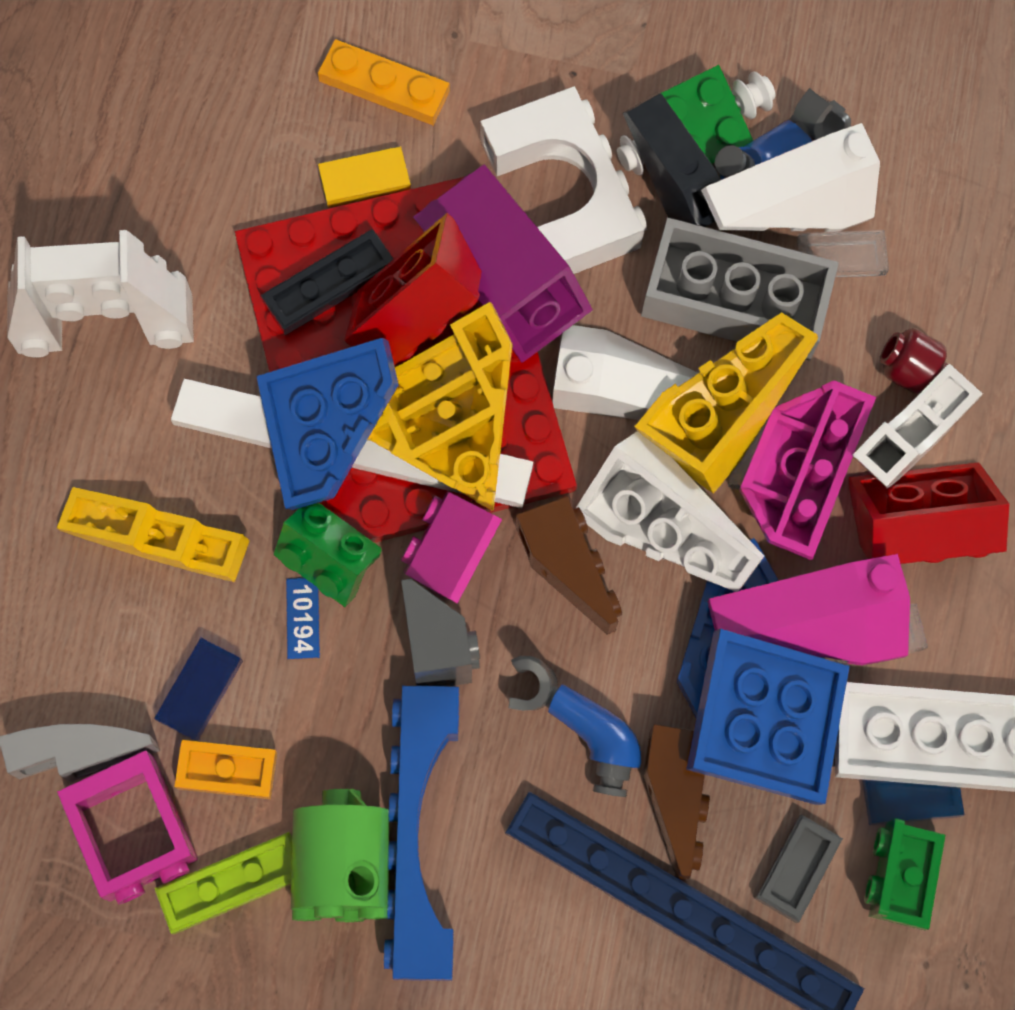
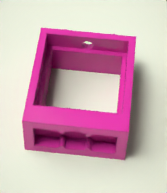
[57,750,198,905]

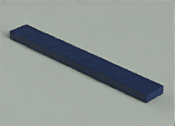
[505,791,865,1010]

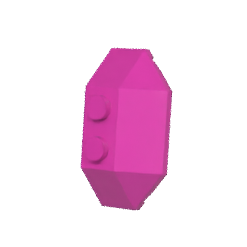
[739,380,876,560]

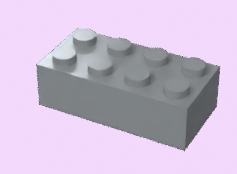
[641,218,839,361]

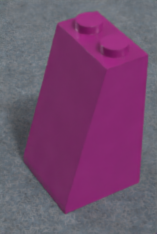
[414,164,593,363]

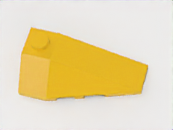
[634,312,818,494]

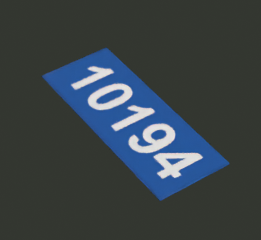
[286,578,320,659]

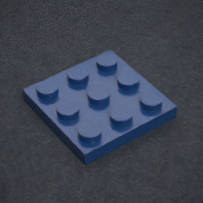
[686,629,850,805]

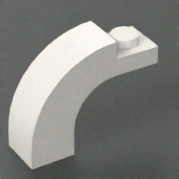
[853,364,983,488]

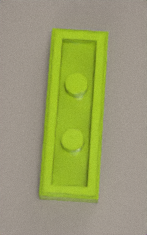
[154,832,292,935]

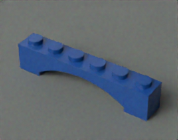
[384,686,459,981]

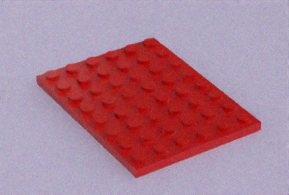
[234,176,577,543]

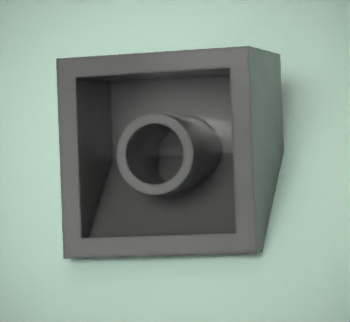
[401,579,480,687]

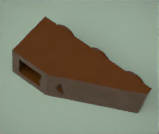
[516,496,622,635]
[643,724,710,881]

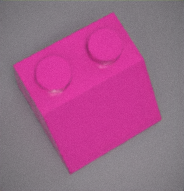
[401,492,502,604]

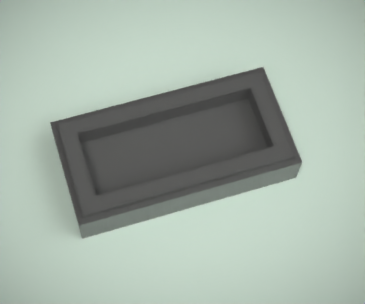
[755,815,843,923]

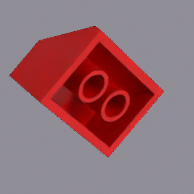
[344,213,482,365]
[849,462,1010,564]

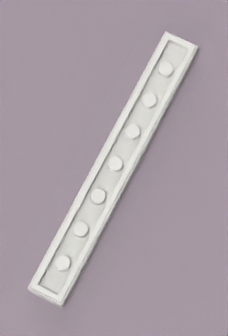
[171,379,533,508]

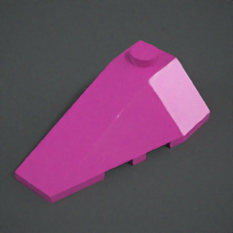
[708,554,910,665]

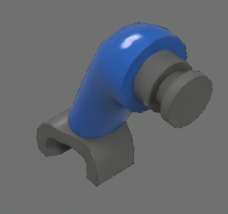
[715,88,851,180]
[508,656,641,797]

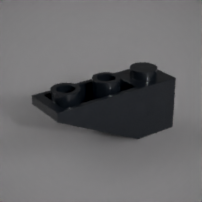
[623,93,720,227]

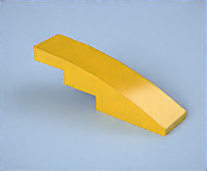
[56,487,250,582]

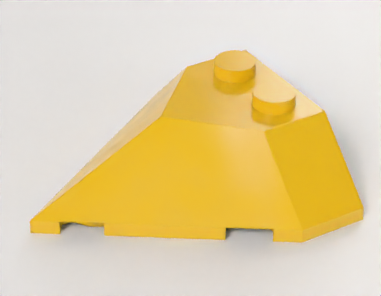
[367,302,513,511]

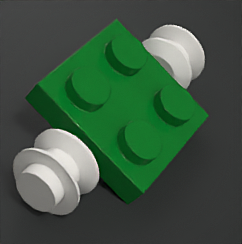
[617,65,775,175]

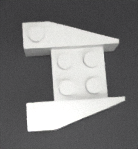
[7,230,194,357]

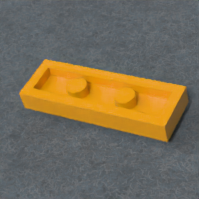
[318,39,450,126]

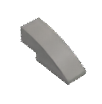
[0,724,160,782]

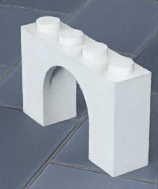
[480,86,647,274]

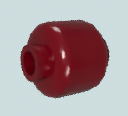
[880,328,948,394]

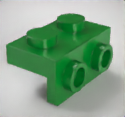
[274,503,382,607]
[864,818,946,931]

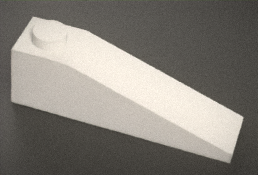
[701,123,880,232]
[552,325,698,420]
[576,431,764,592]

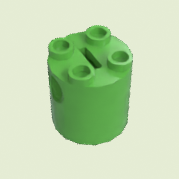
[291,789,389,922]

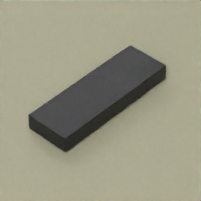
[260,229,394,335]

